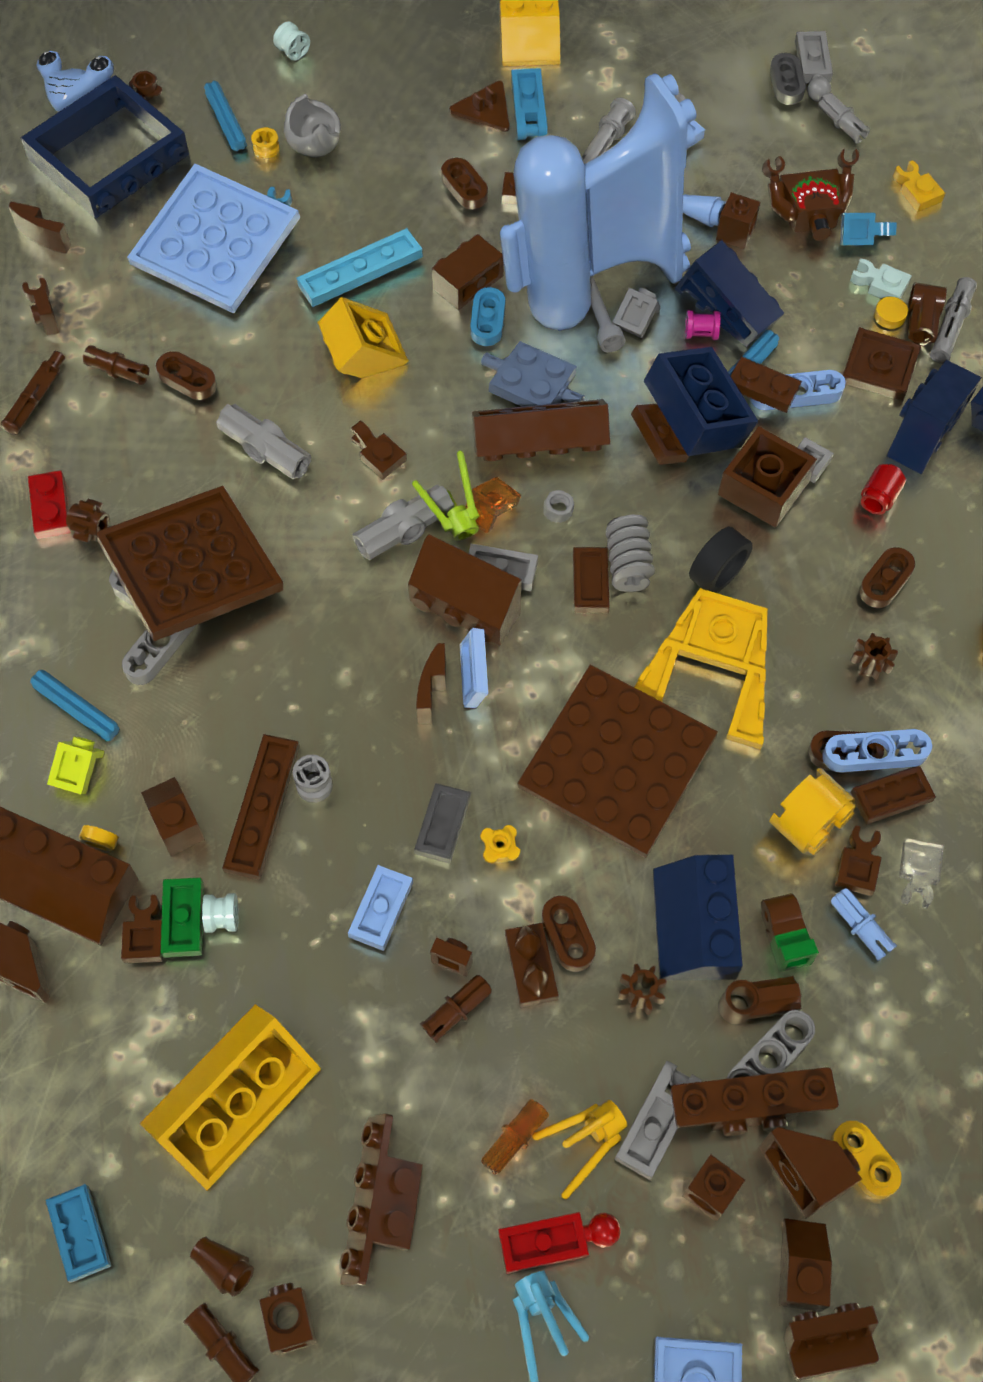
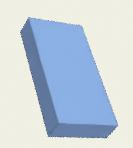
[460,628,488,709]

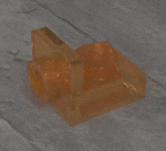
[465,476,521,533]

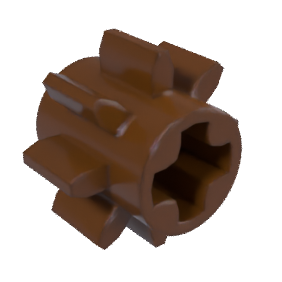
[66,498,110,543]
[850,633,898,680]
[618,964,667,1015]

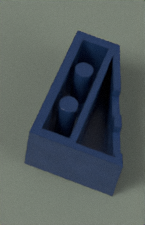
[675,240,784,347]
[886,360,982,475]

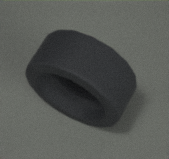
[689,526,753,593]

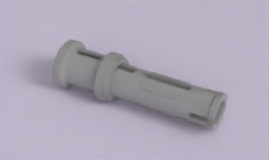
[582,97,636,164]

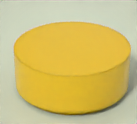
[874,297,908,329]
[78,825,119,852]

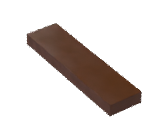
[222,734,300,880]

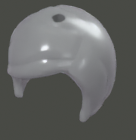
[284,94,341,158]

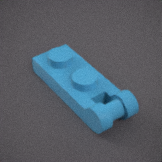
[511,68,548,140]

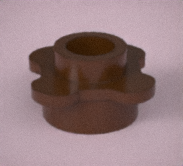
[129,71,162,100]

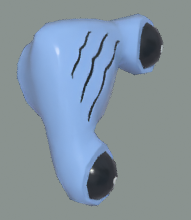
[37,51,114,112]

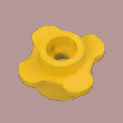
[480,825,520,864]

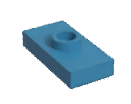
[46,1184,111,1283]

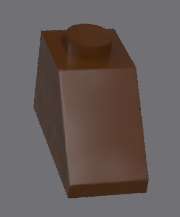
[141,777,205,856]
[0,921,50,1003]
[779,1218,832,1312]

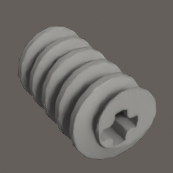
[606,514,655,592]

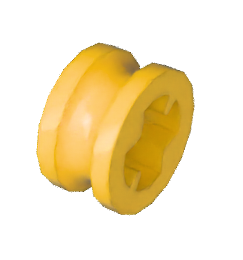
[251,127,280,158]

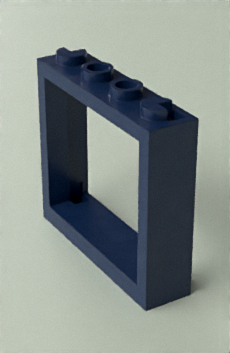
[20,75,189,219]

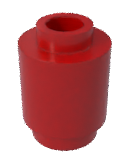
[861,464,906,515]

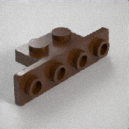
[670,1067,839,1136]
[339,1113,423,1286]

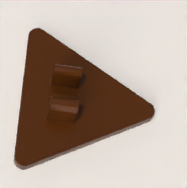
[450,81,510,132]

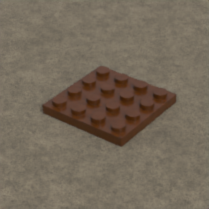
[96,486,283,641]
[517,664,718,858]

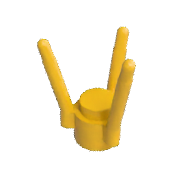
[532,1100,627,1199]

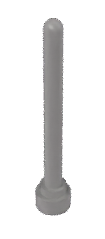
[591,276,625,353]

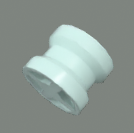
[273,21,311,61]
[202,893,239,933]

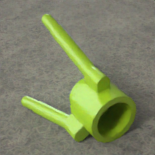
[412,450,480,541]

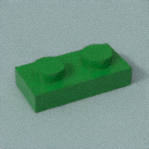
[161,877,204,958]

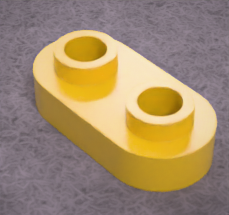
[831,1121,902,1199]

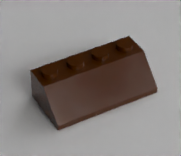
[0,807,139,946]

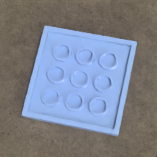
[127,164,300,314]

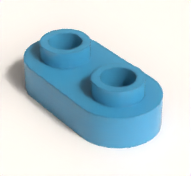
[470,287,505,346]

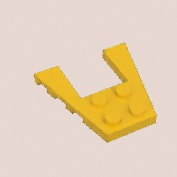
[634,588,768,750]

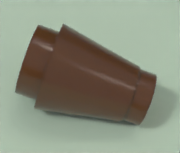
[190,1237,254,1296]

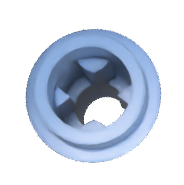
[683,194,726,228]

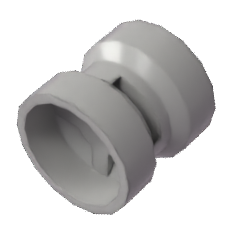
[293,755,333,803]

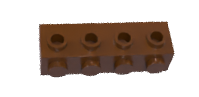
[472,399,610,461]

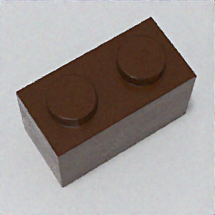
[432,234,504,310]

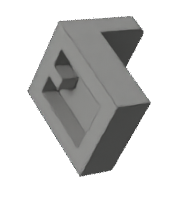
[612,288,661,338]

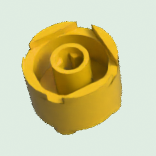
[769,768,856,856]

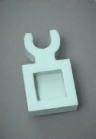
[850,259,912,299]

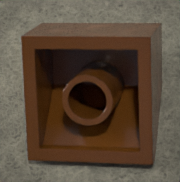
[759,1127,862,1219]

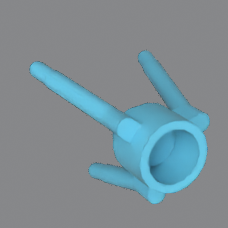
[513,1270,589,1382]

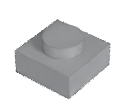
[797,437,834,483]

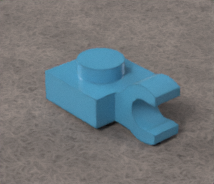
[840,212,897,245]

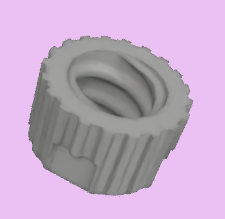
[543,490,574,523]

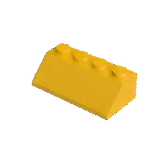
[139,1004,321,1190]

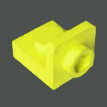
[47,736,104,795]

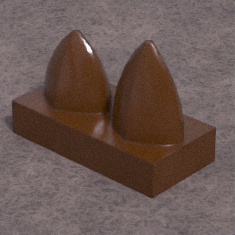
[505,922,559,1008]

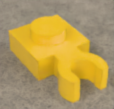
[893,160,945,212]

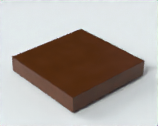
[843,327,921,401]

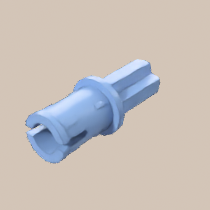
[831,888,897,961]

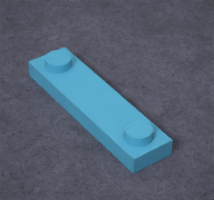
[297,228,423,307]

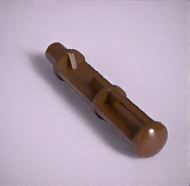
[1,351,65,435]

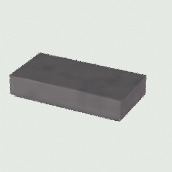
[414,783,471,864]

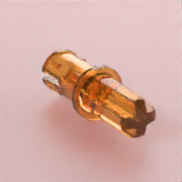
[481,1099,549,1175]

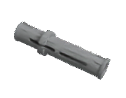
[930,277,977,363]

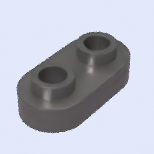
[770,53,806,105]

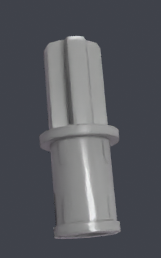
[818,93,870,144]

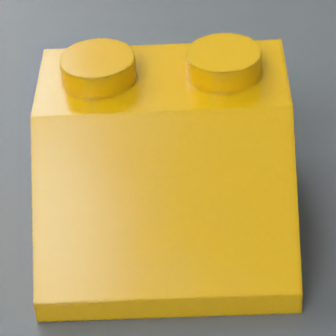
[500,0,560,66]
[318,297,408,378]

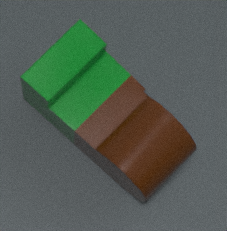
[761,893,819,972]

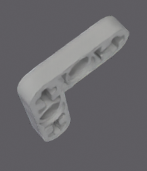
[109,570,196,685]

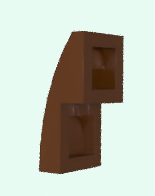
[8,201,71,254]
[416,643,446,724]

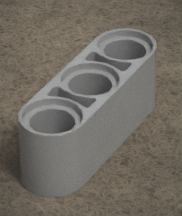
[726,1010,815,1079]

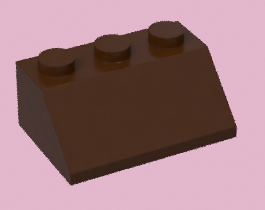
[408,534,522,646]

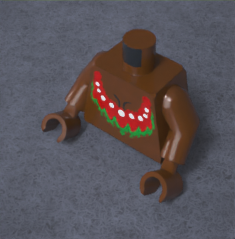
[762,149,859,241]

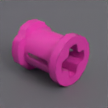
[685,310,720,340]

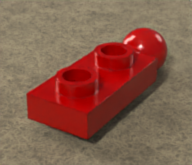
[498,1212,621,1274]

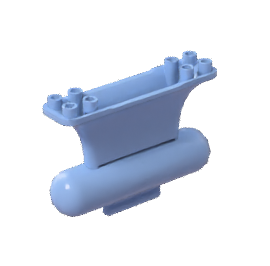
[500,73,696,331]

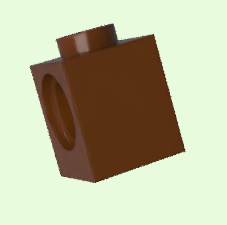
[716,192,760,250]
[682,1154,745,1222]
[259,1283,317,1356]

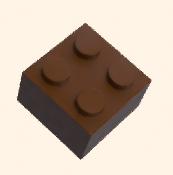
[718,426,817,528]

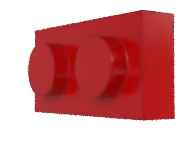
[28,470,71,539]

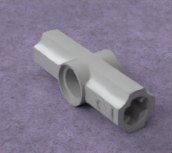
[216,404,311,479]
[353,484,454,560]

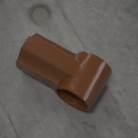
[908,282,947,346]
[718,976,801,1024]

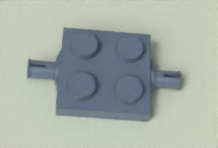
[481,341,585,407]

